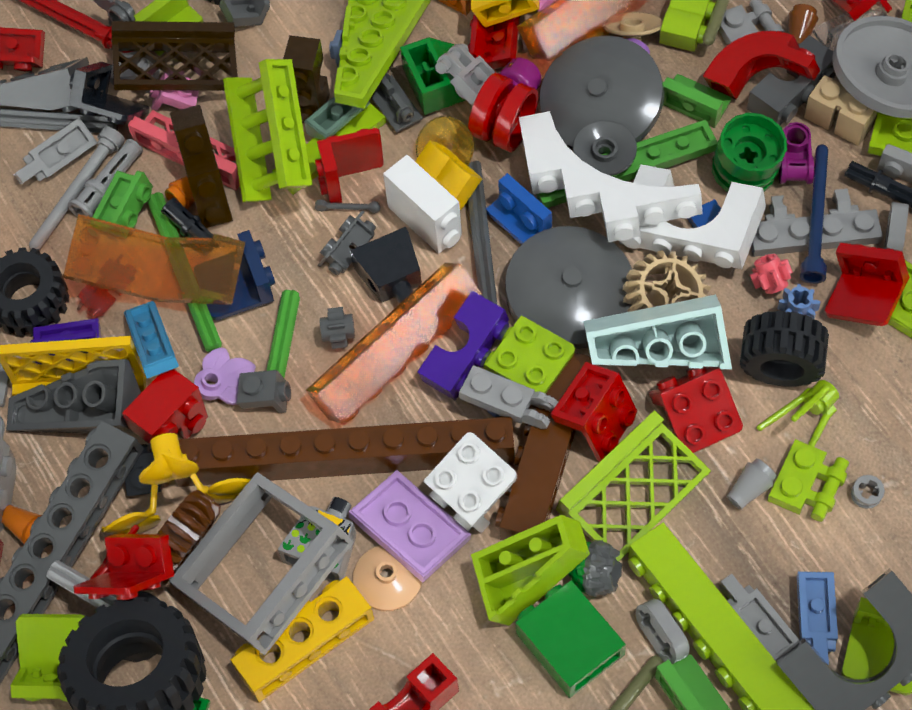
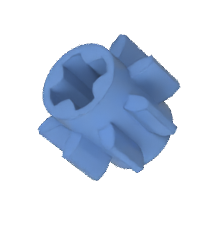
[777,284,820,319]

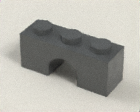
[747,35,836,126]

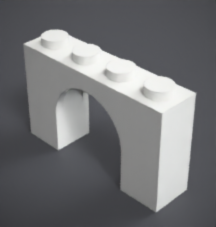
[619,164,766,269]

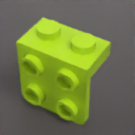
[484,315,575,394]
[841,597,912,695]
[10,614,85,702]

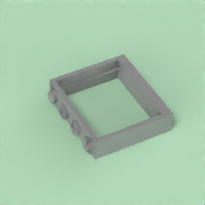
[169,472,354,655]

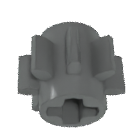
[320,307,355,349]

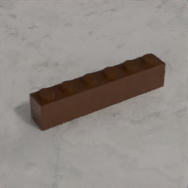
[495,352,592,540]

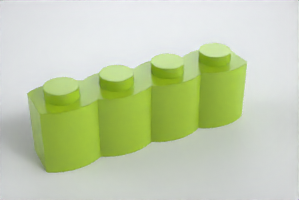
[659,0,715,52]

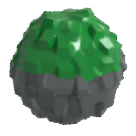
[568,540,622,597]

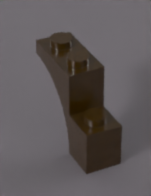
[170,105,233,228]

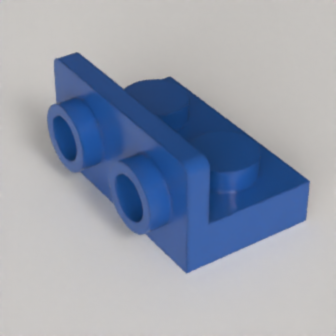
[486,173,552,245]

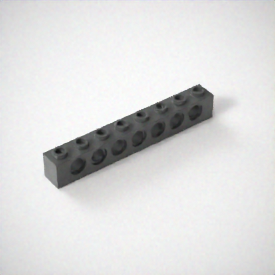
[0,421,144,684]

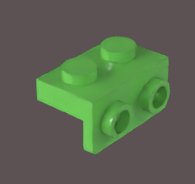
[89,170,153,239]

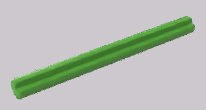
[148,192,222,352]

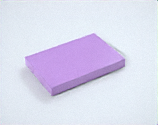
[349,470,471,583]

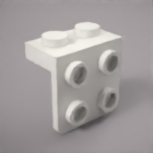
[424,432,517,533]

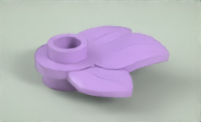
[194,348,256,405]

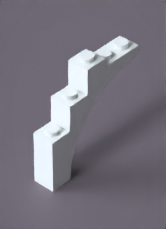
[519,111,703,242]

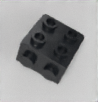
[69,61,150,124]

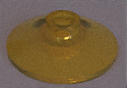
[416,116,474,166]

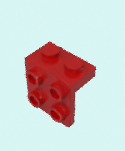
[315,128,384,203]
[825,243,910,326]
[648,366,743,453]

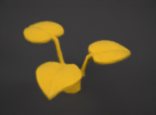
[101,433,251,534]

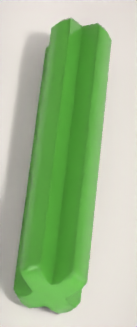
[266,289,300,378]

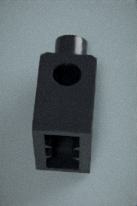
[350,227,422,308]

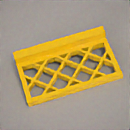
[0,336,146,396]

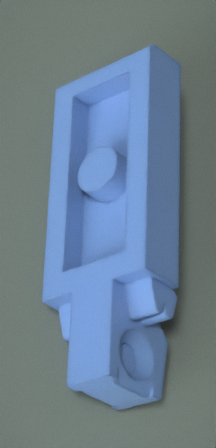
[796,571,838,665]

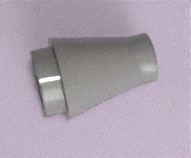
[726,458,777,510]

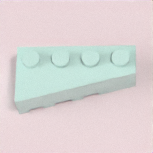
[583,294,732,370]

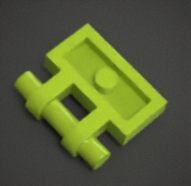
[768,439,849,522]

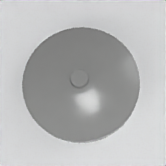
[832,16,912,118]

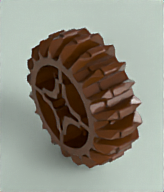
[157,490,221,574]

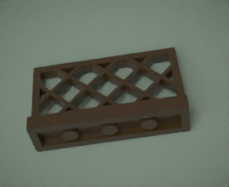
[111,21,238,91]

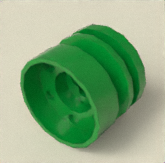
[712,113,787,192]

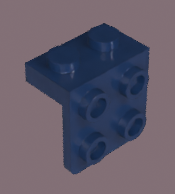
[195,230,276,321]

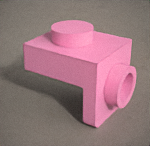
[149,72,199,111]

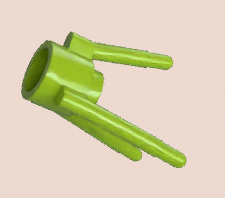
[757,380,839,447]

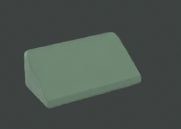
[304,97,370,140]

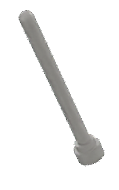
[29,126,125,250]

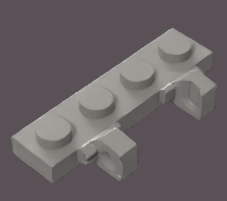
[751,188,883,257]

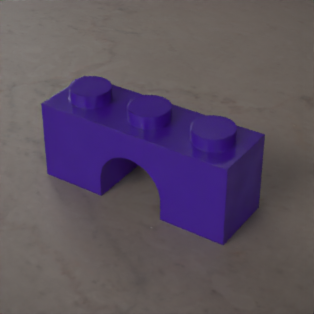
[417,291,509,401]

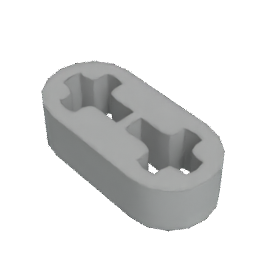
[884,202,909,251]
[636,599,690,664]

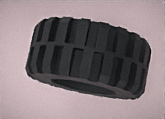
[57,597,206,710]

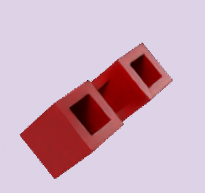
[369,653,459,710]

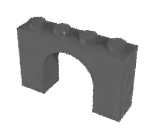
[777,568,912,710]

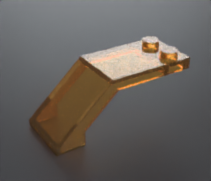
[62,214,245,305]

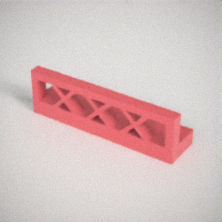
[128,110,240,191]

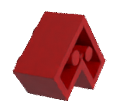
[122,369,208,445]

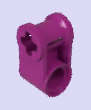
[779,122,814,184]

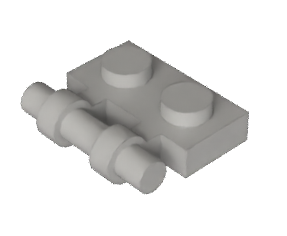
[719,0,784,45]
[435,44,495,105]

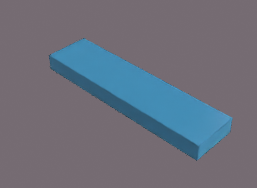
[124,301,179,379]

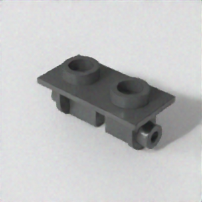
[371,72,423,133]
[318,210,376,275]

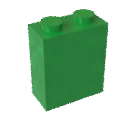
[516,580,626,698]

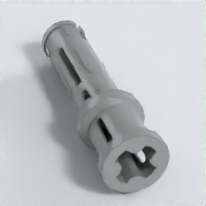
[68,139,143,222]

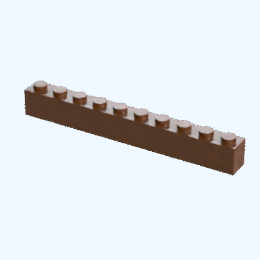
[176,417,515,487]

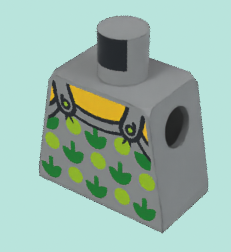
[278,497,356,582]

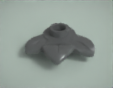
[93,0,135,26]

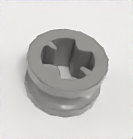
[851,475,885,509]

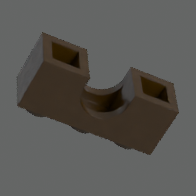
[283,35,330,124]

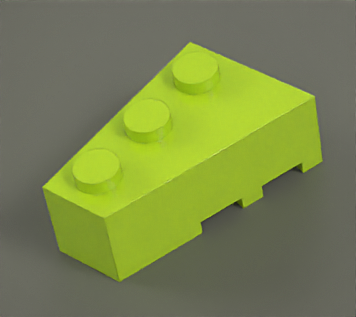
[471,515,590,626]

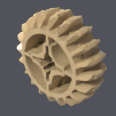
[623,250,711,312]

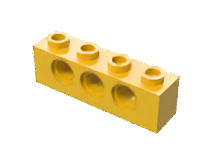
[230,576,374,703]

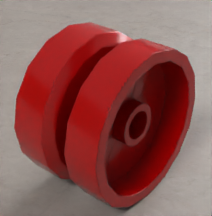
[468,72,539,153]

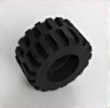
[0,247,69,337]
[740,311,829,387]

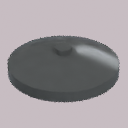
[540,36,664,155]
[505,226,632,349]

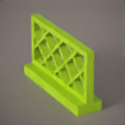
[555,410,711,561]

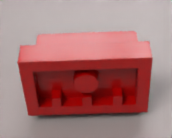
[551,362,637,461]
[73,534,174,600]

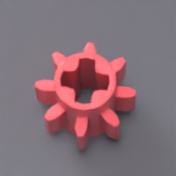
[750,254,793,294]

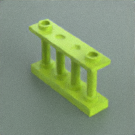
[223,59,312,202]

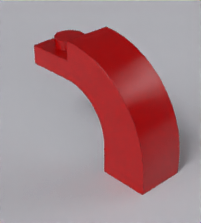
[703,31,820,100]

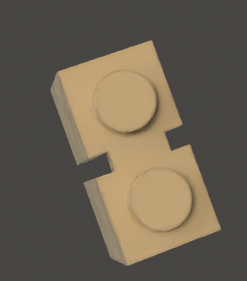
[804,75,877,146]

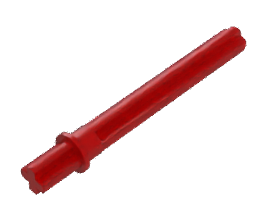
[18,0,135,53]

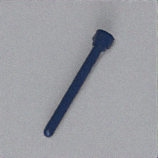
[800,144,828,284]

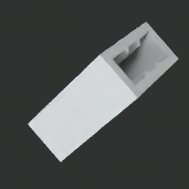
[383,155,462,254]

